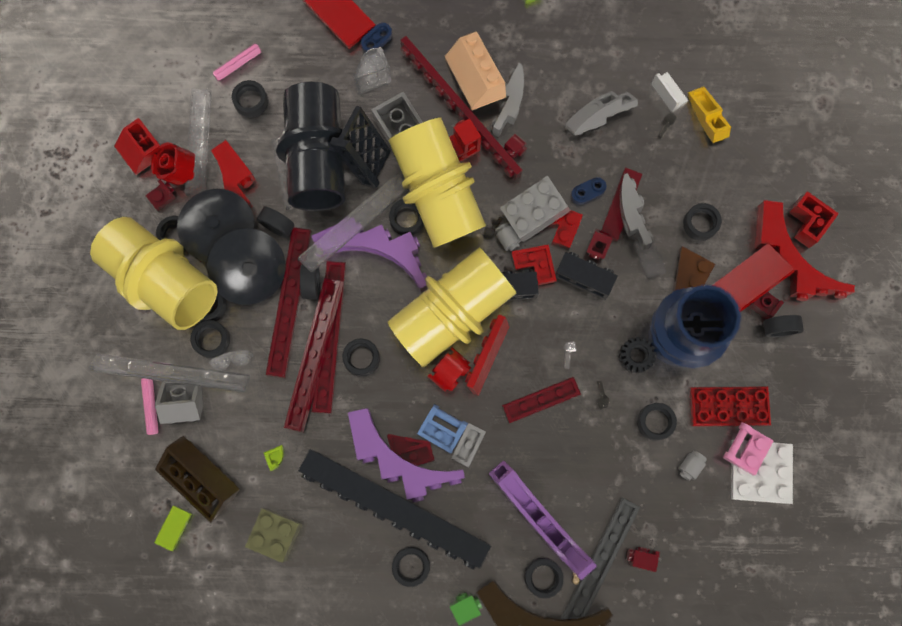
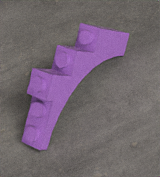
[312,217,428,292]
[348,408,465,503]
[489,460,596,580]

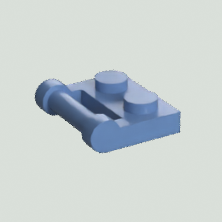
[417,404,468,454]

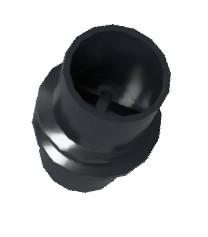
[275,81,351,211]

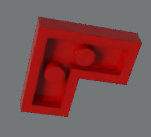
[552,210,583,250]
[511,244,557,285]

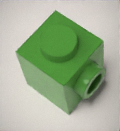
[450,592,482,626]

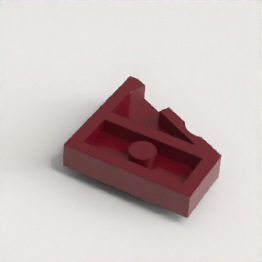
[387,434,435,466]

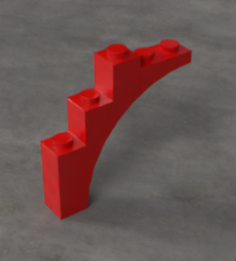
[200,140,256,262]
[755,200,855,301]

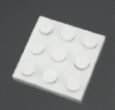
[731,440,793,504]

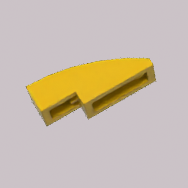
[688,86,731,143]

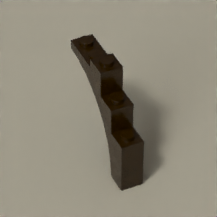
[476,580,613,626]

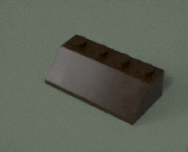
[155,436,240,523]

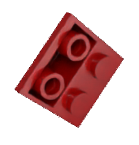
[114,118,160,175]

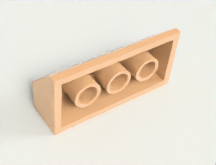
[445,31,506,110]

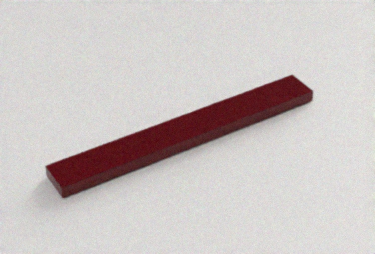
[265,227,312,378]
[312,261,346,414]
[284,278,344,433]

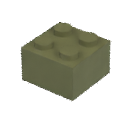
[245,508,303,563]

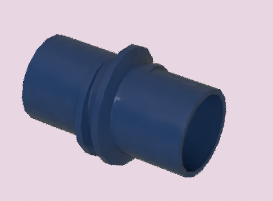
[648,285,741,369]

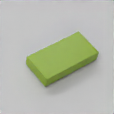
[154,505,192,551]

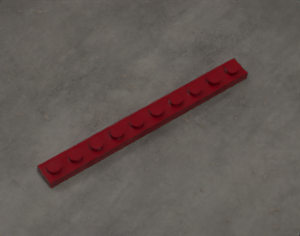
[400,36,522,181]

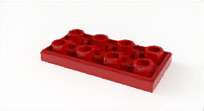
[302,0,376,49]
[712,244,795,312]
[465,314,509,396]
[689,386,771,427]

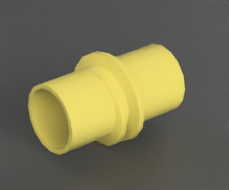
[388,117,486,248]
[90,217,218,330]
[387,247,516,367]

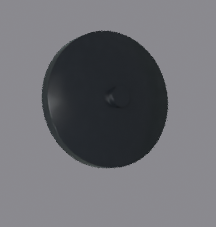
[177,189,255,263]
[206,227,286,305]

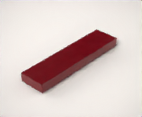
[601,167,642,242]
[502,377,581,424]

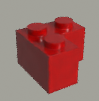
[449,118,481,162]
[789,191,839,248]

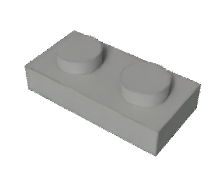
[451,423,486,468]

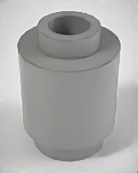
[495,223,521,252]
[678,450,707,481]

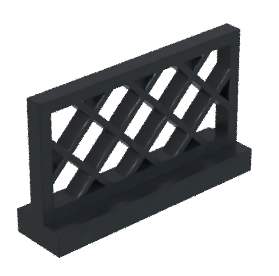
[330,106,391,189]

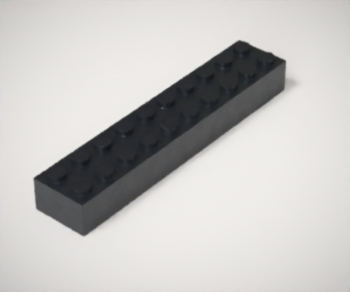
[298,449,491,570]

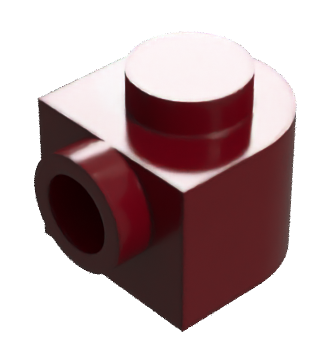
[504,134,527,160]

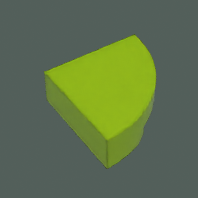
[263,445,284,471]

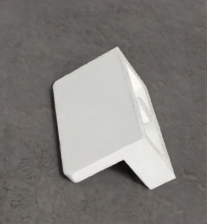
[651,72,688,112]

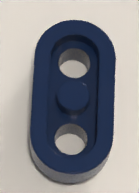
[361,23,392,54]
[571,177,607,205]

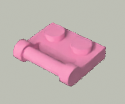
[723,422,773,476]

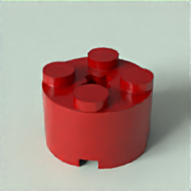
[151,142,195,185]
[427,347,471,392]

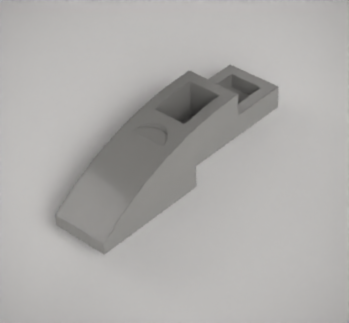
[491,63,524,137]
[565,91,638,135]
[620,173,653,251]

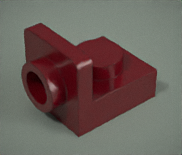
[145,179,176,211]

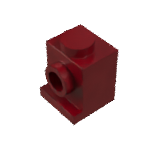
[587,228,613,260]
[748,292,784,320]
[627,547,660,572]

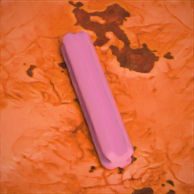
[213,43,261,81]
[141,377,159,435]

